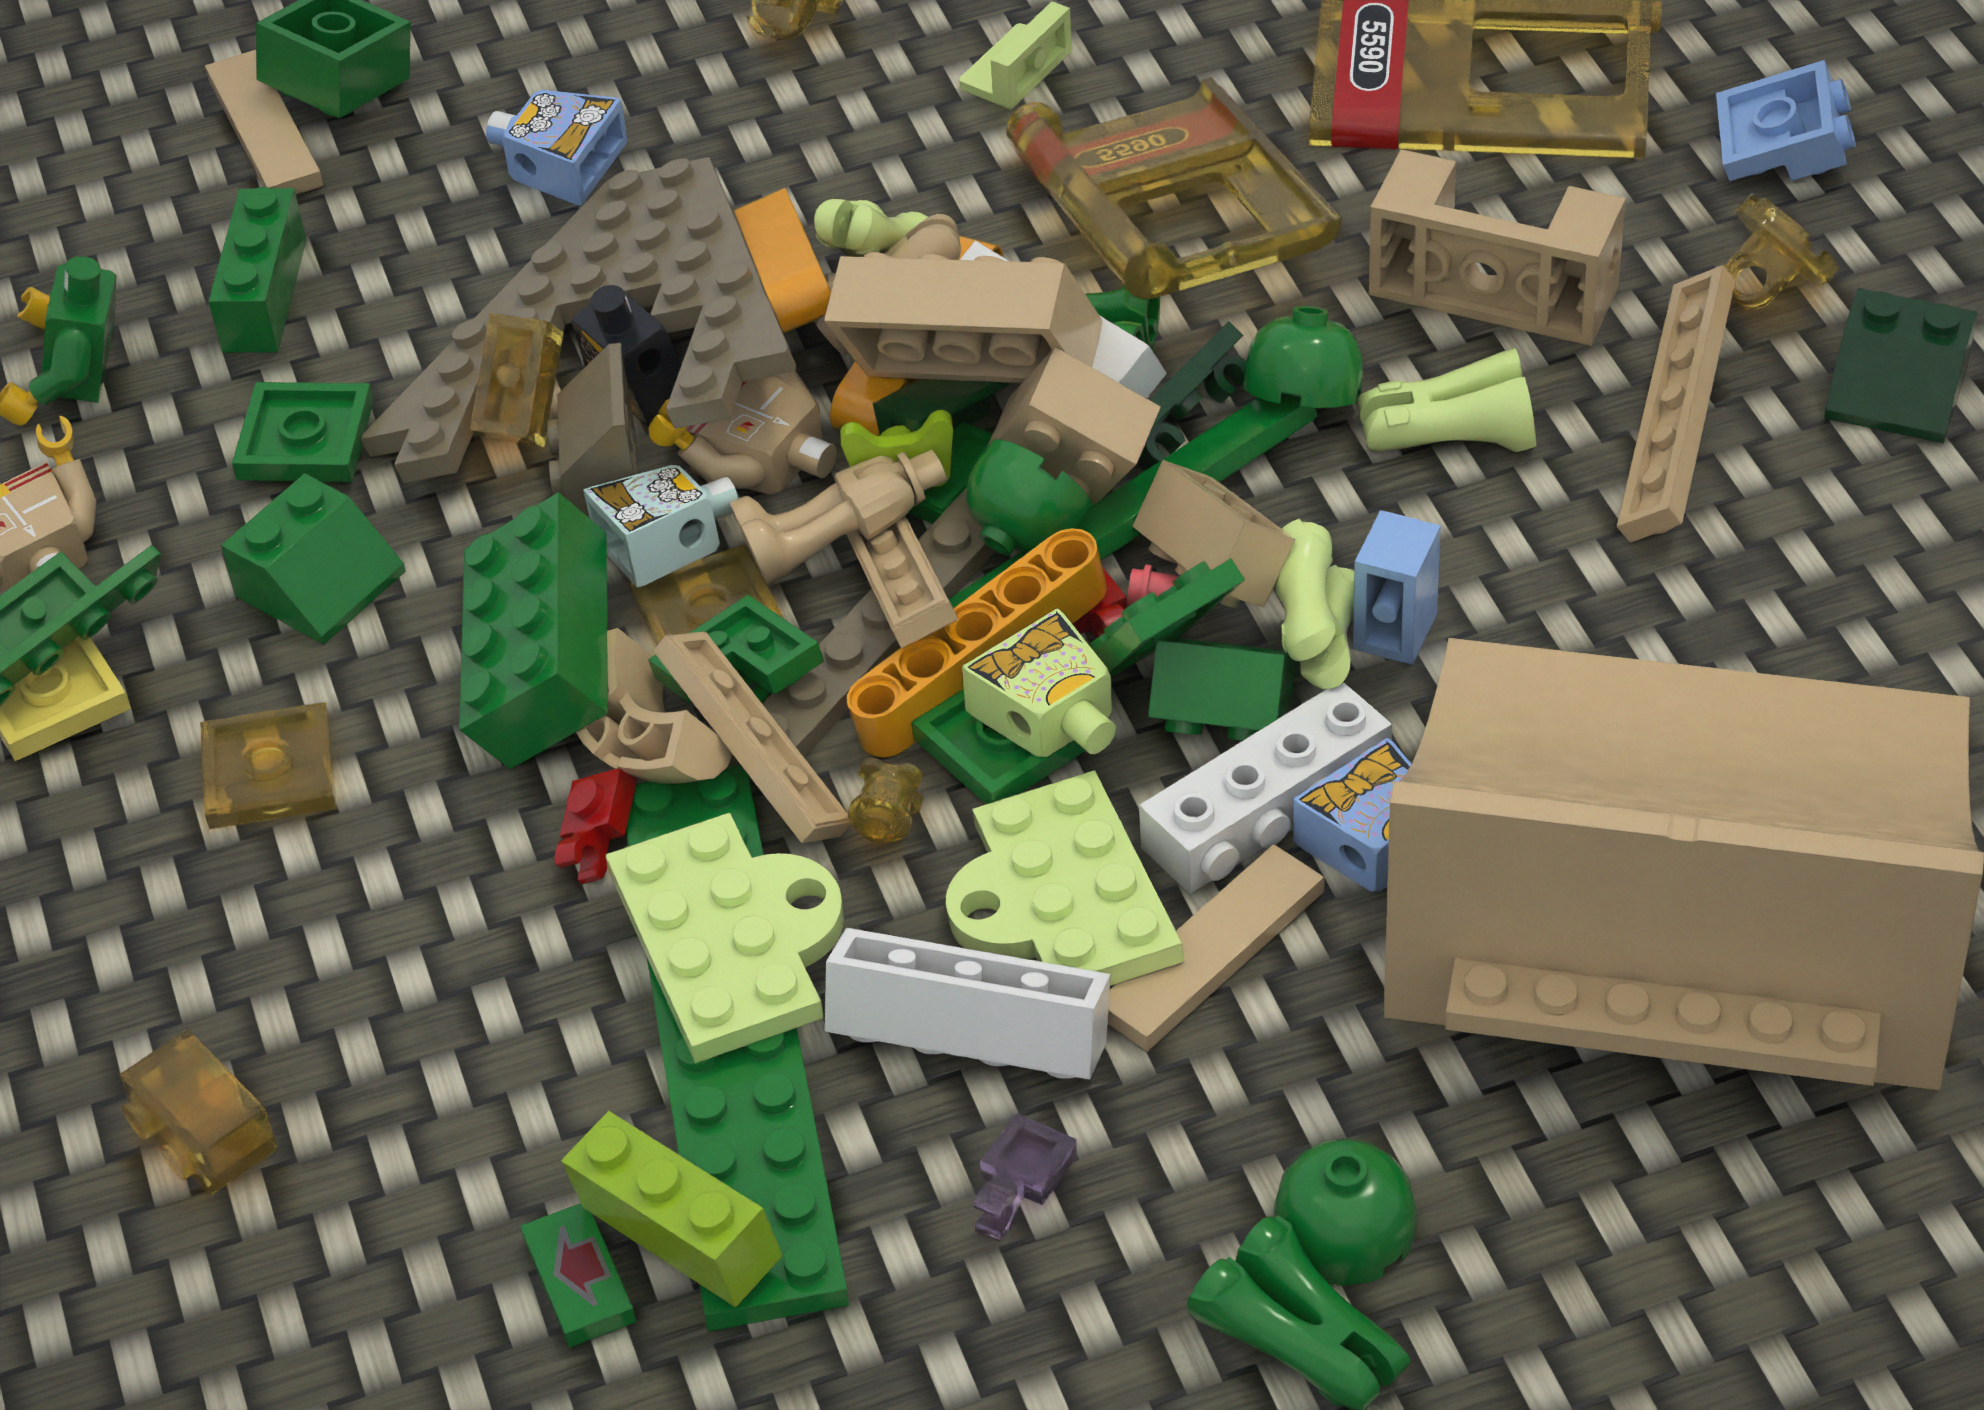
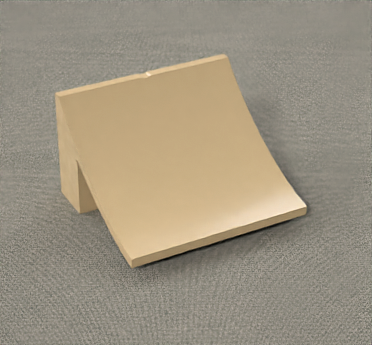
[1384,638,1984,1091]

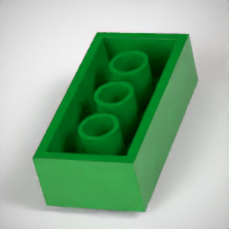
[459,492,608,769]

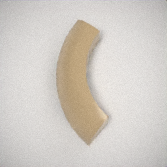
[576,628,733,784]

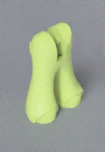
[814,199,928,257]
[1357,348,1536,452]
[1273,519,1355,689]

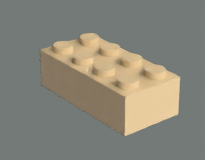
[824,252,1103,383]

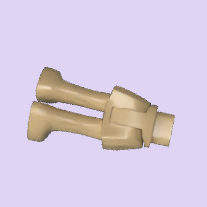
[729,449,948,585]

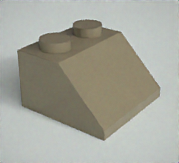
[548,343,638,517]

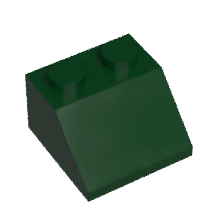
[1824,288,1977,443]

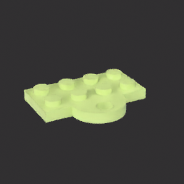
[946,770,1184,986]
[605,813,844,1063]

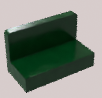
[873,379,1009,435]

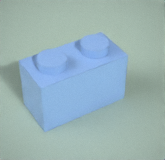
[1353,510,1441,665]

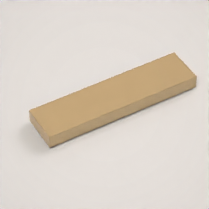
[205,50,324,195]
[846,516,958,649]
[653,632,852,843]
[1108,844,1324,1052]

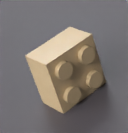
[989,347,1160,506]

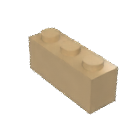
[1132,460,1295,608]

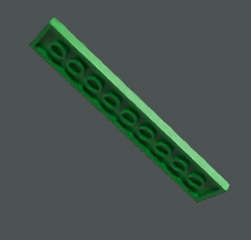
[626,765,849,1332]

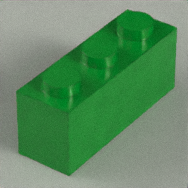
[208,187,307,353]

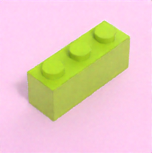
[561,1111,783,1308]

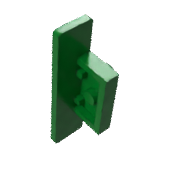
[0,545,161,706]

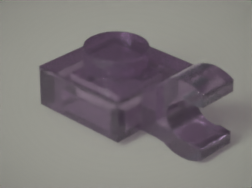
[974,1113,1077,1241]

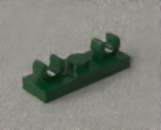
[1138,321,1246,469]

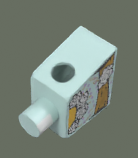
[583,465,739,588]

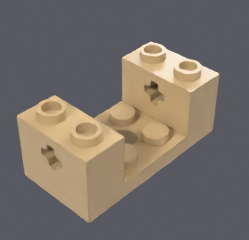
[1369,149,1626,346]

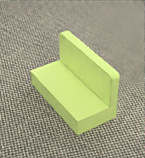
[959,1,1072,110]

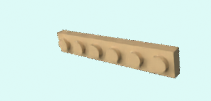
[1617,265,1735,543]

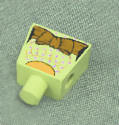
[962,608,1116,757]

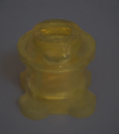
[848,758,924,843]

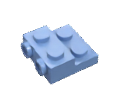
[1716,60,1856,181]

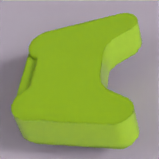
[840,410,953,487]

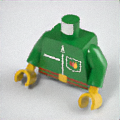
[0,256,117,426]

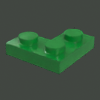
[648,595,824,703]

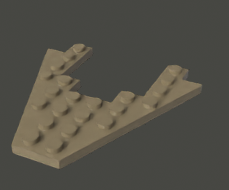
[361,157,796,483]

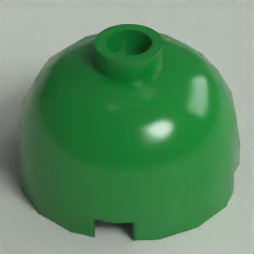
[1243,306,1363,408]
[966,439,1092,556]
[1273,1138,1417,1286]

